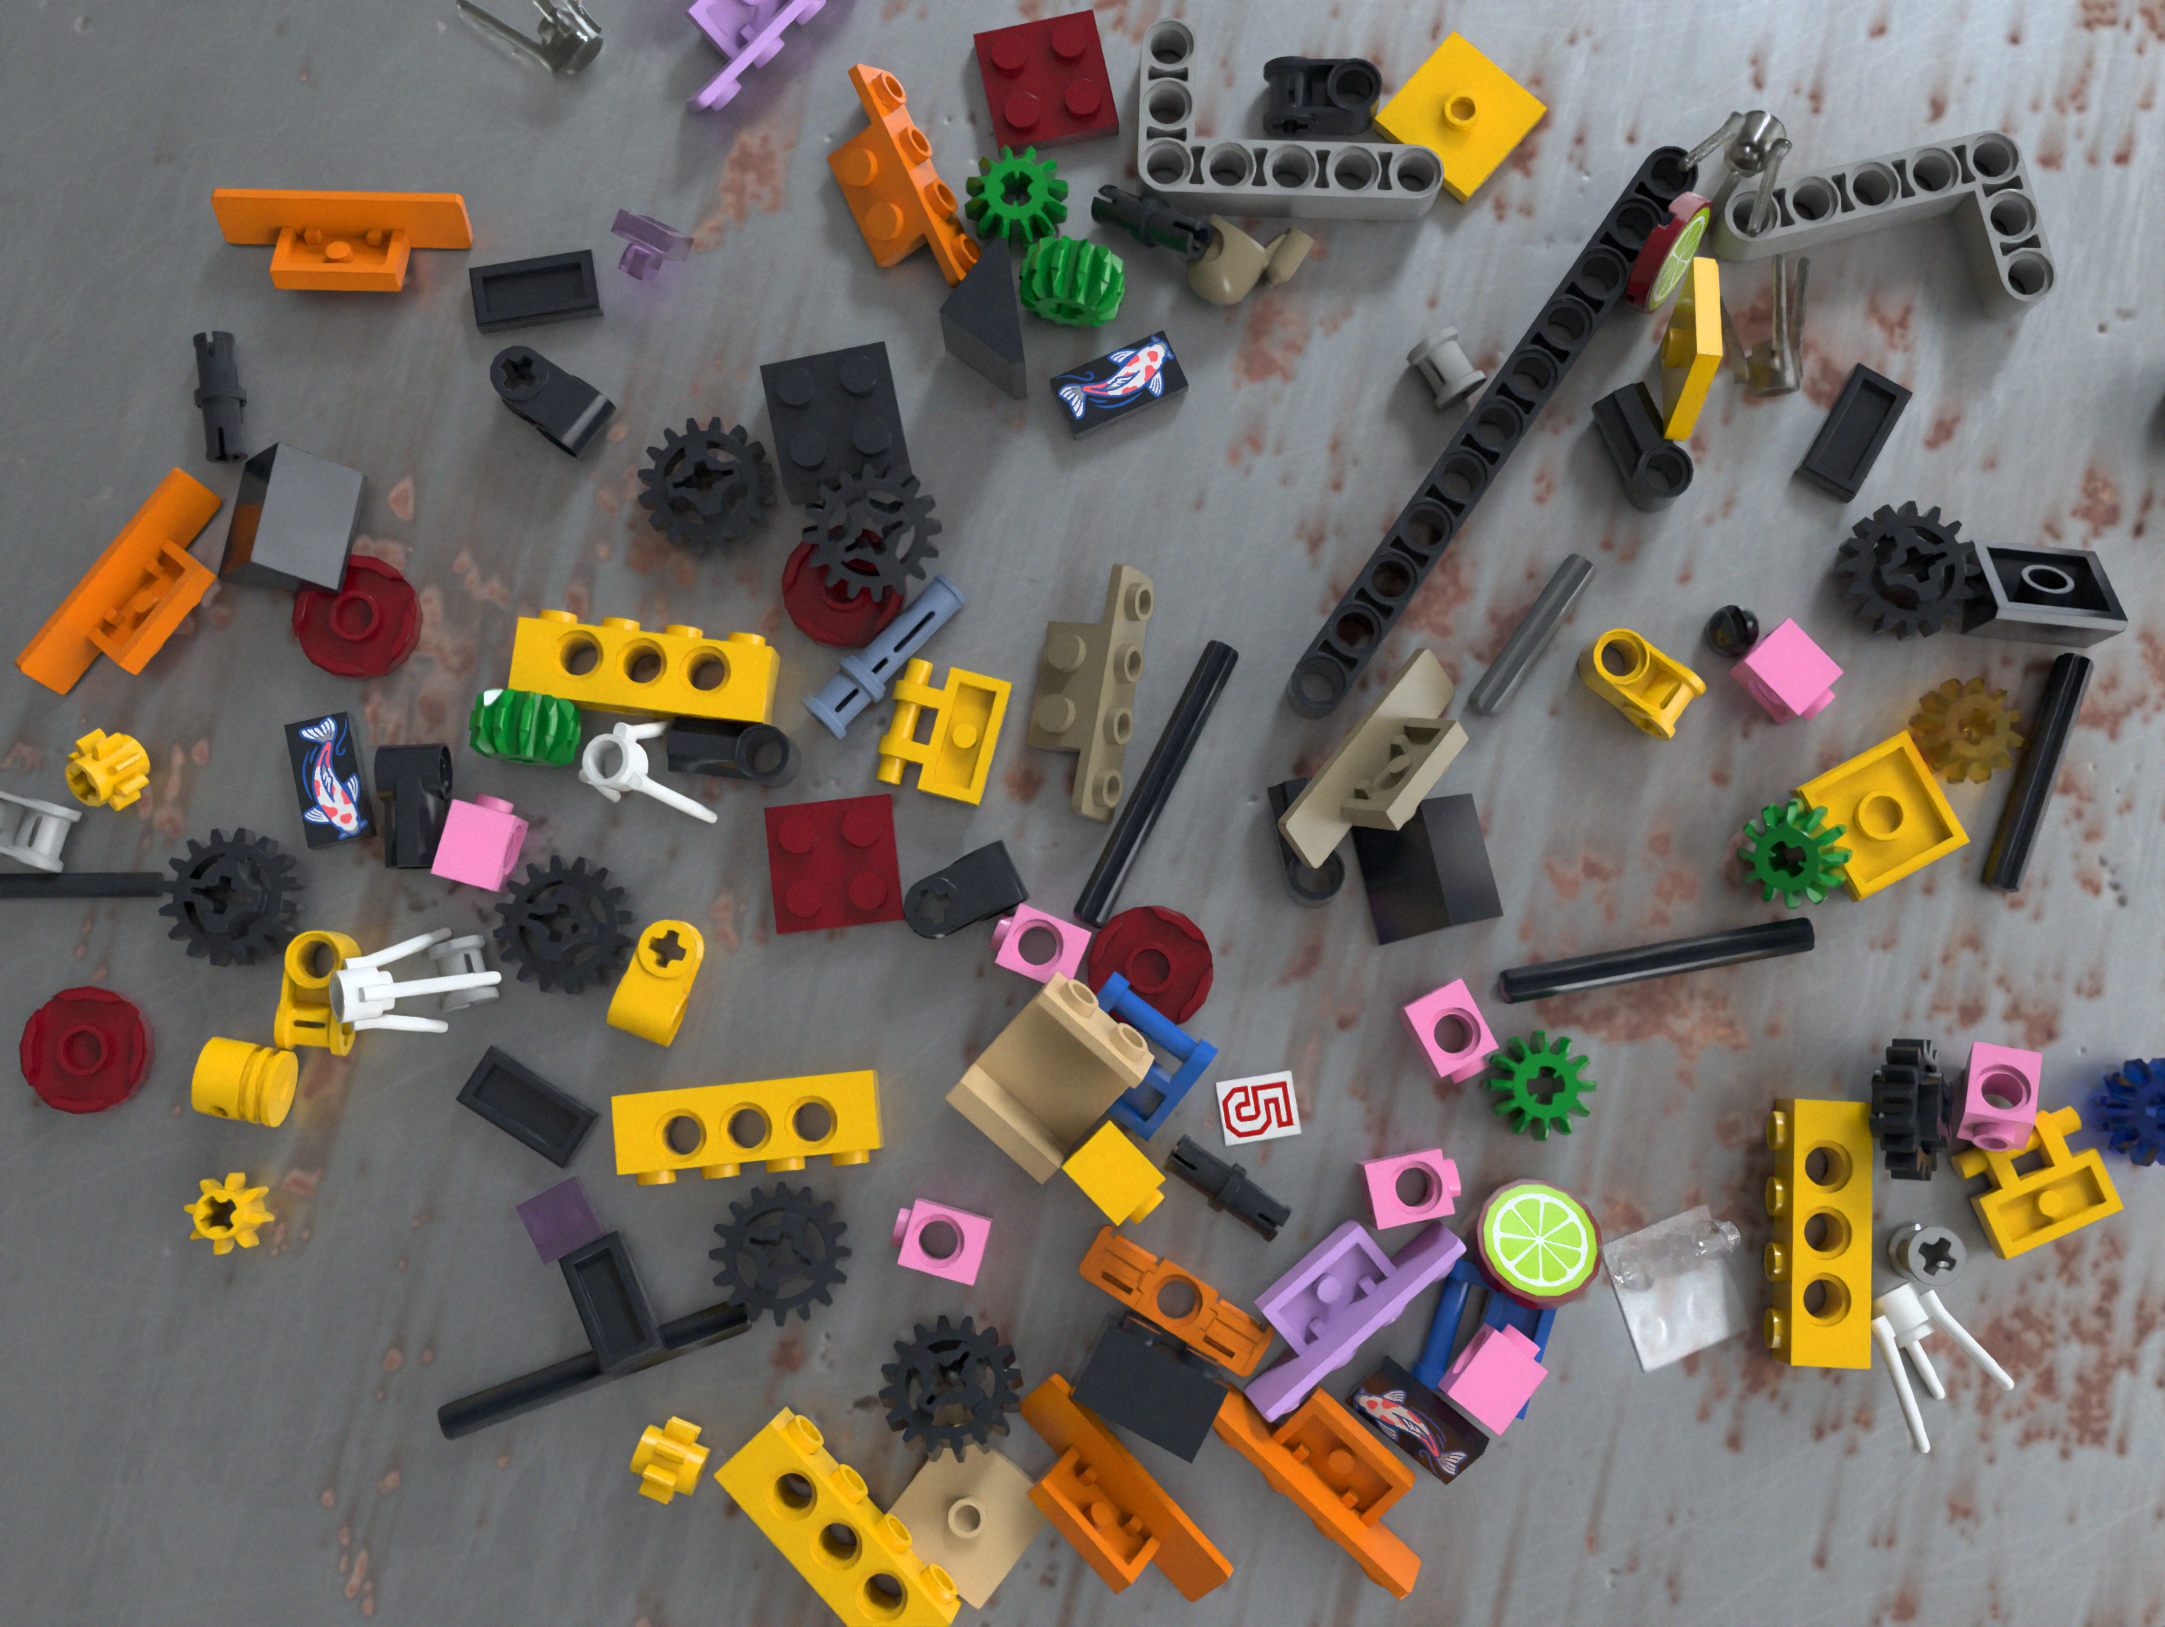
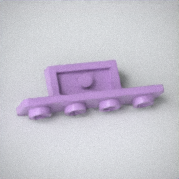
[684,0,827,112]
[1244,1216,1467,1422]

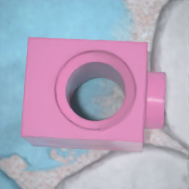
[1727,617,1844,725]
[431,793,529,895]
[989,903,1092,986]
[1396,978,1499,1083]
[1956,1041,2042,1152]
[1357,1147,1461,1230]
[890,1197,993,1286]
[1437,1323,1549,1436]

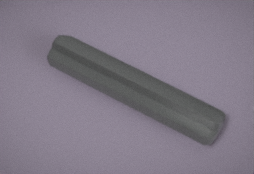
[1468,553,1597,718]

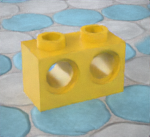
[1061,1119,1166,1226]

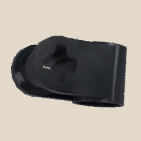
[1262,56,1383,137]
[490,346,617,460]
[904,840,1031,940]

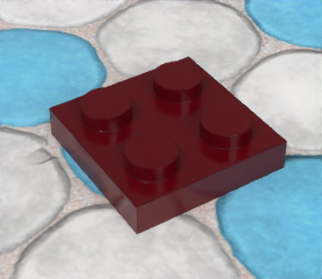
[973,9,1119,159]
[764,794,906,936]

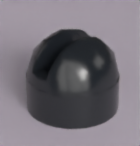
[1704,605,1760,658]

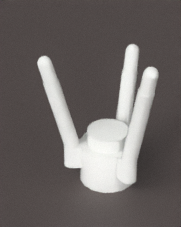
[579,720,717,824]
[329,927,501,1033]
[1871,1280,2014,1454]

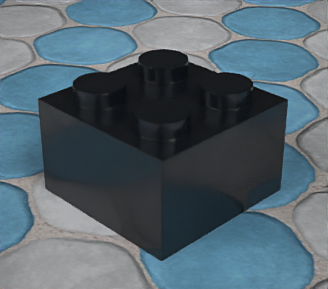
[760,341,913,506]
[1071,1310,1230,1464]

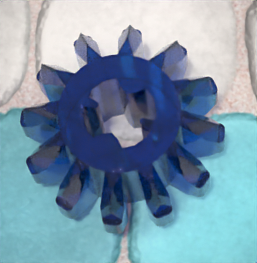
[2090,1058,2165,1167]

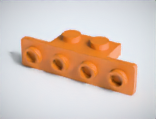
[827,63,982,289]
[211,188,473,292]
[14,467,222,695]
[1020,1373,1234,1602]
[1212,1382,1421,1600]

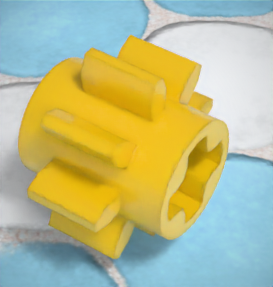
[65,728,150,812]
[184,1172,275,1255]
[629,1416,711,1505]

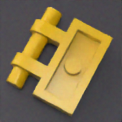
[875,658,1013,808]
[1951,1106,2124,1260]

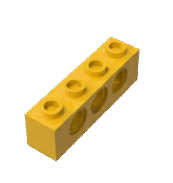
[508,610,780,726]
[611,1070,884,1186]
[1763,1099,1873,1369]
[713,1406,962,1627]

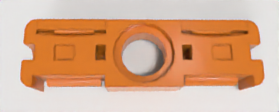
[1079,1224,1274,1377]

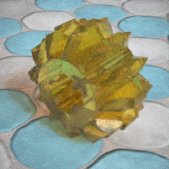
[1907,677,2025,785]

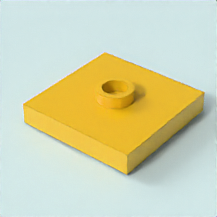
[1372,31,1547,205]
[1661,257,1723,441]
[1789,730,1970,903]

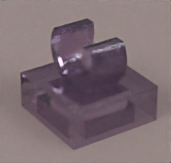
[611,208,695,281]
[516,1176,607,1265]

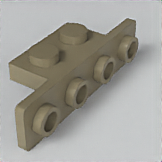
[1027,564,1154,823]
[1277,648,1469,869]

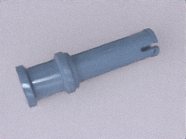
[799,574,967,741]

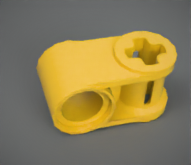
[1578,628,1707,741]
[606,920,705,1048]
[274,931,362,1056]

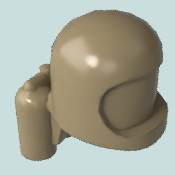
[1186,213,1314,306]

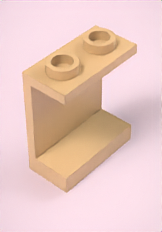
[944,971,1155,1185]

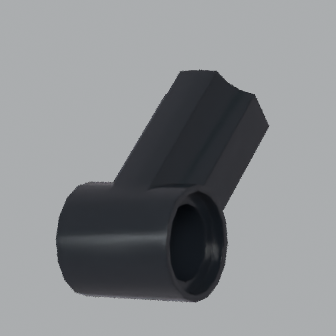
[1591,381,1694,513]
[667,717,801,789]
[374,743,453,870]
[1266,777,1345,909]

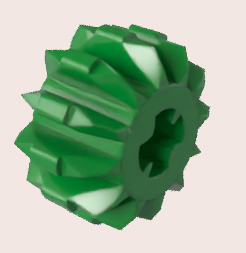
[964,144,1069,254]
[1018,235,1125,328]
[469,688,582,768]
[1736,798,1853,909]
[1483,1030,1596,1141]

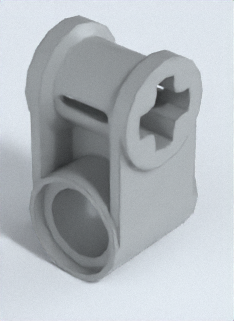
[0,791,83,873]

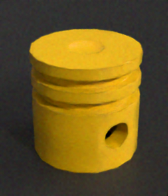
[191,1037,299,1128]

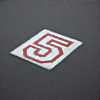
[1215,1070,1302,1146]

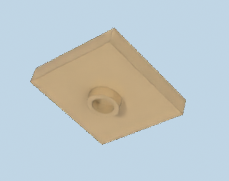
[885,1423,1049,1611]

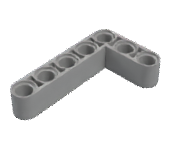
[1136,17,1445,221]
[1708,130,2057,322]

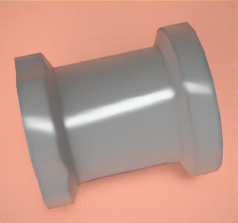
[1406,326,1487,411]
[426,935,500,1012]
[1886,1223,1967,1286]

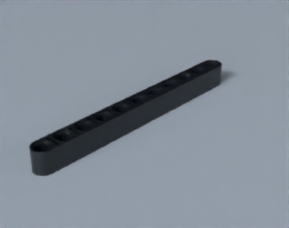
[1286,146,1699,719]

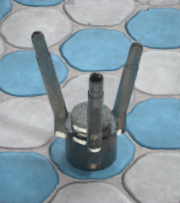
[456,0,604,74]
[1677,110,1792,238]
[1720,253,1811,398]

